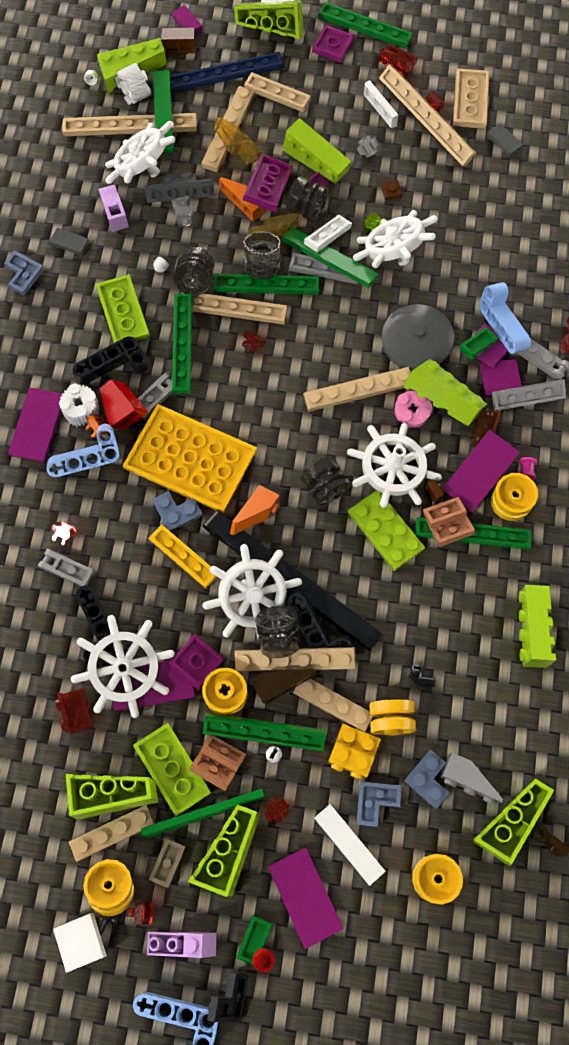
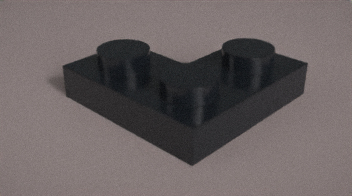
[207,972,249,1022]

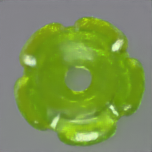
[365,214,381,230]

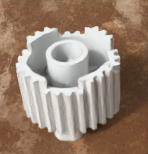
[115,63,152,105]
[59,384,100,427]

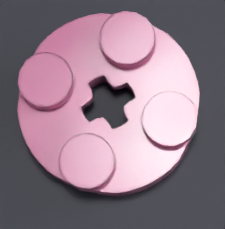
[394,391,432,427]

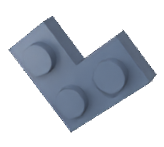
[4,250,44,296]
[152,491,203,532]
[403,749,449,810]
[356,781,402,827]

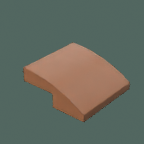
[423,497,475,547]
[189,735,246,791]

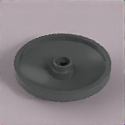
[382,304,454,371]

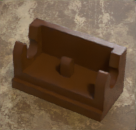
[161,28,195,54]
[471,408,501,448]

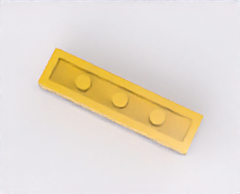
[149,524,217,589]

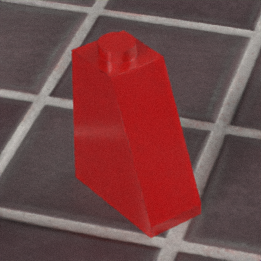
[99,380,148,430]

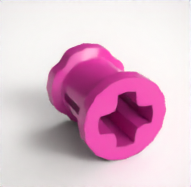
[520,457,537,480]

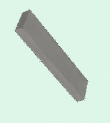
[289,253,358,284]
[491,379,566,411]

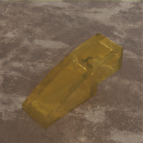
[214,117,261,166]
[248,212,298,250]

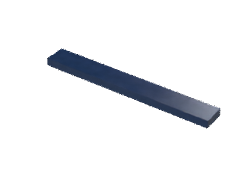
[170,52,283,93]

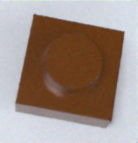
[381,180,402,201]
[425,479,444,504]

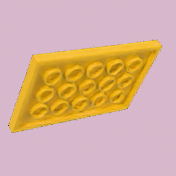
[123,404,257,514]

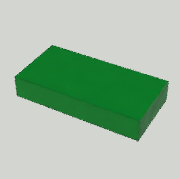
[459,327,499,360]
[236,915,273,966]

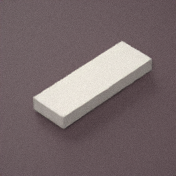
[364,80,398,128]
[304,215,352,252]

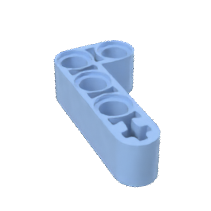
[479,282,531,354]
[46,424,119,477]
[133,992,219,1045]

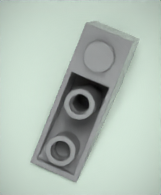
[440,753,503,805]

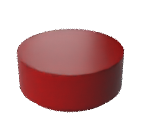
[253,948,275,973]

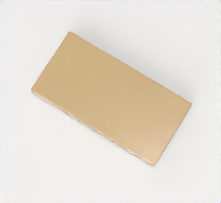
[453,68,490,129]

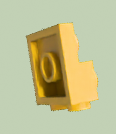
[328,724,381,780]

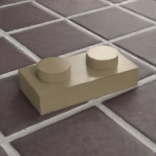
[149,838,186,888]

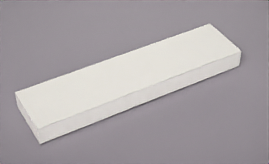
[314,804,386,886]

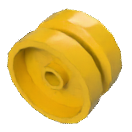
[491,473,538,521]
[202,668,248,716]
[369,700,416,736]
[412,854,463,904]
[83,859,135,916]

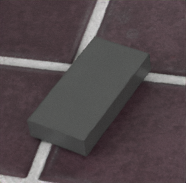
[487,123,523,157]
[49,228,89,256]

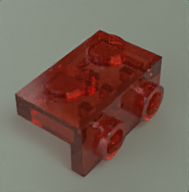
[379,44,418,76]
[55,688,94,735]

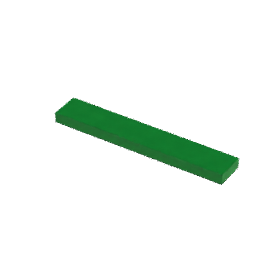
[318,2,413,49]
[153,70,174,154]
[282,227,379,288]
[213,274,319,295]
[172,294,193,394]
[415,517,532,550]
[203,713,327,751]
[140,789,265,839]

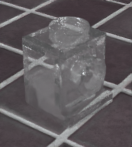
[171,196,194,227]

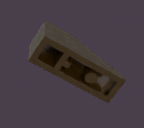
[252,669,319,704]

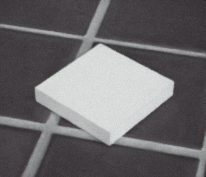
[53,913,107,973]

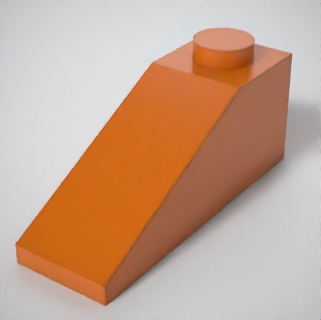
[219,177,269,222]
[230,485,280,535]

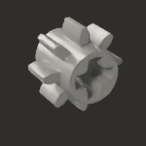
[357,135,379,158]

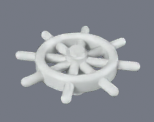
[105,121,175,184]
[353,210,438,268]
[347,423,442,508]
[203,544,302,642]
[71,615,175,718]

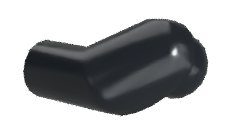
[409,665,436,687]
[96,914,121,936]

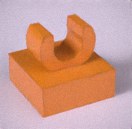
[86,415,109,438]

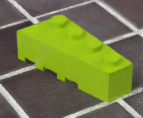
[234,0,304,39]
[97,38,167,94]
[282,118,351,184]
[403,359,487,426]
[519,585,556,668]
[66,774,158,820]
[473,778,554,866]
[188,805,261,898]

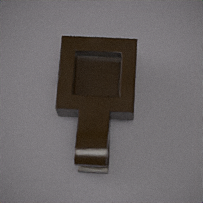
[531,825,569,857]

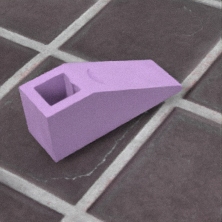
[98,184,129,232]
[147,932,217,958]

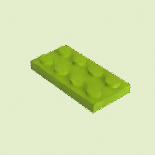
[95,274,150,343]
[348,490,425,571]
[133,723,212,817]

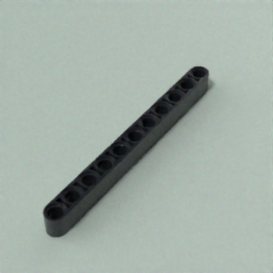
[202,510,382,651]

